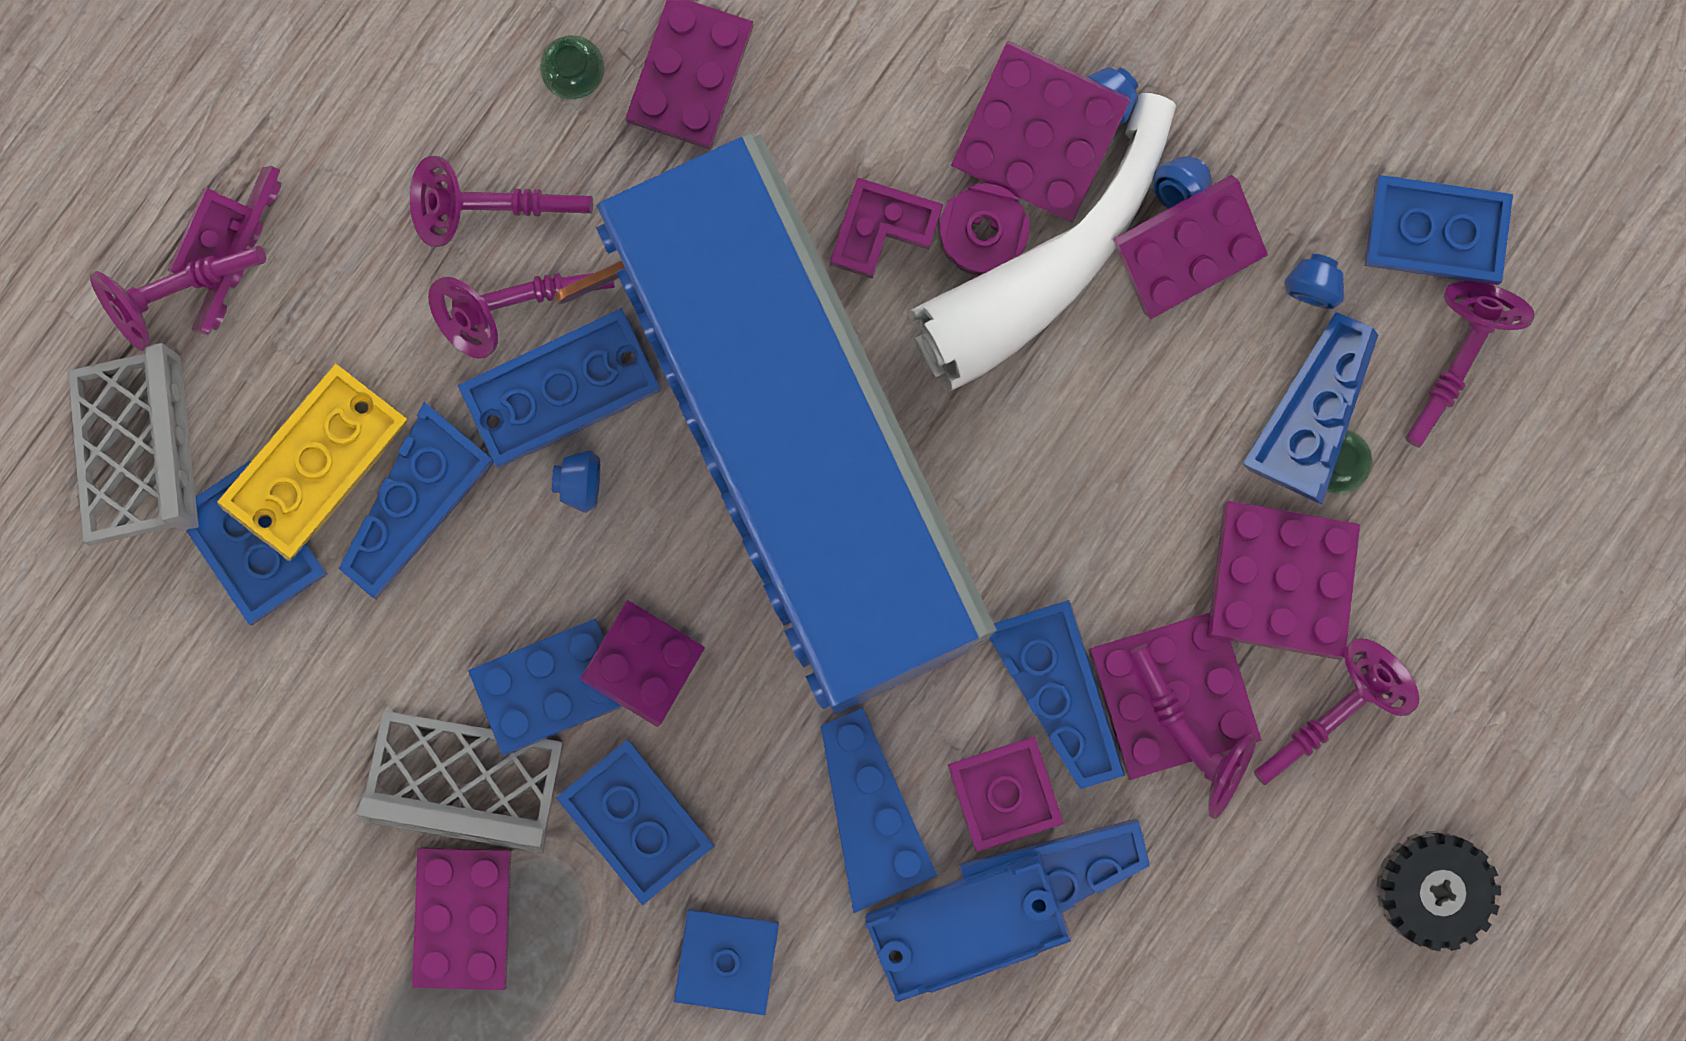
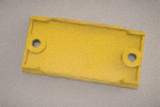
[217,363,407,561]

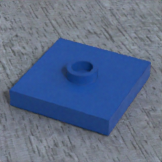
[674,909,779,1015]

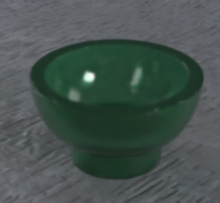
[540,35,604,99]
[1327,430,1373,494]

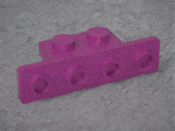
[167,166,281,335]

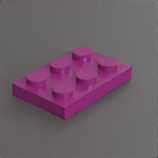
[625,0,754,150]
[1113,175,1268,319]
[412,848,512,990]

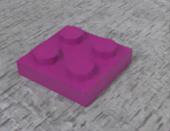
[579,600,705,727]
[947,736,1064,852]

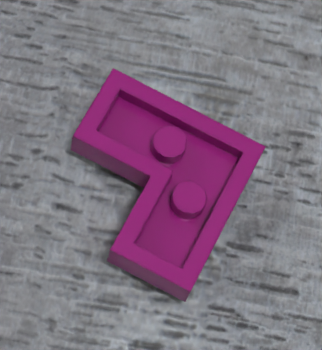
[830,177,943,279]

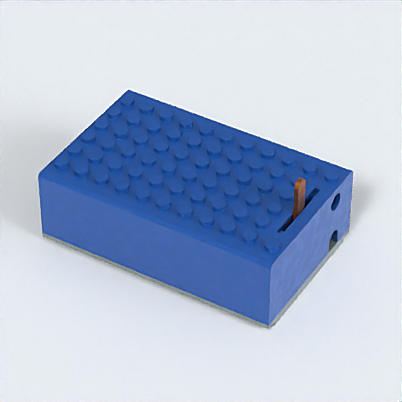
[555,133,997,715]

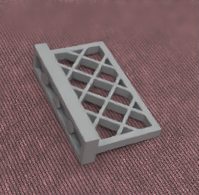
[68,343,198,546]
[357,711,564,854]

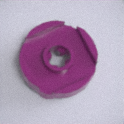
[939,184,1030,275]

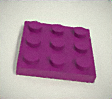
[951,40,1131,223]
[1207,501,1360,660]
[1089,612,1262,780]

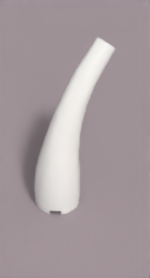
[908,93,1176,391]

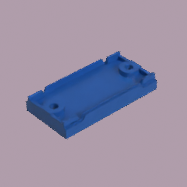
[458,308,661,468]
[865,852,1072,1002]

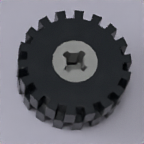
[1377,831,1501,951]

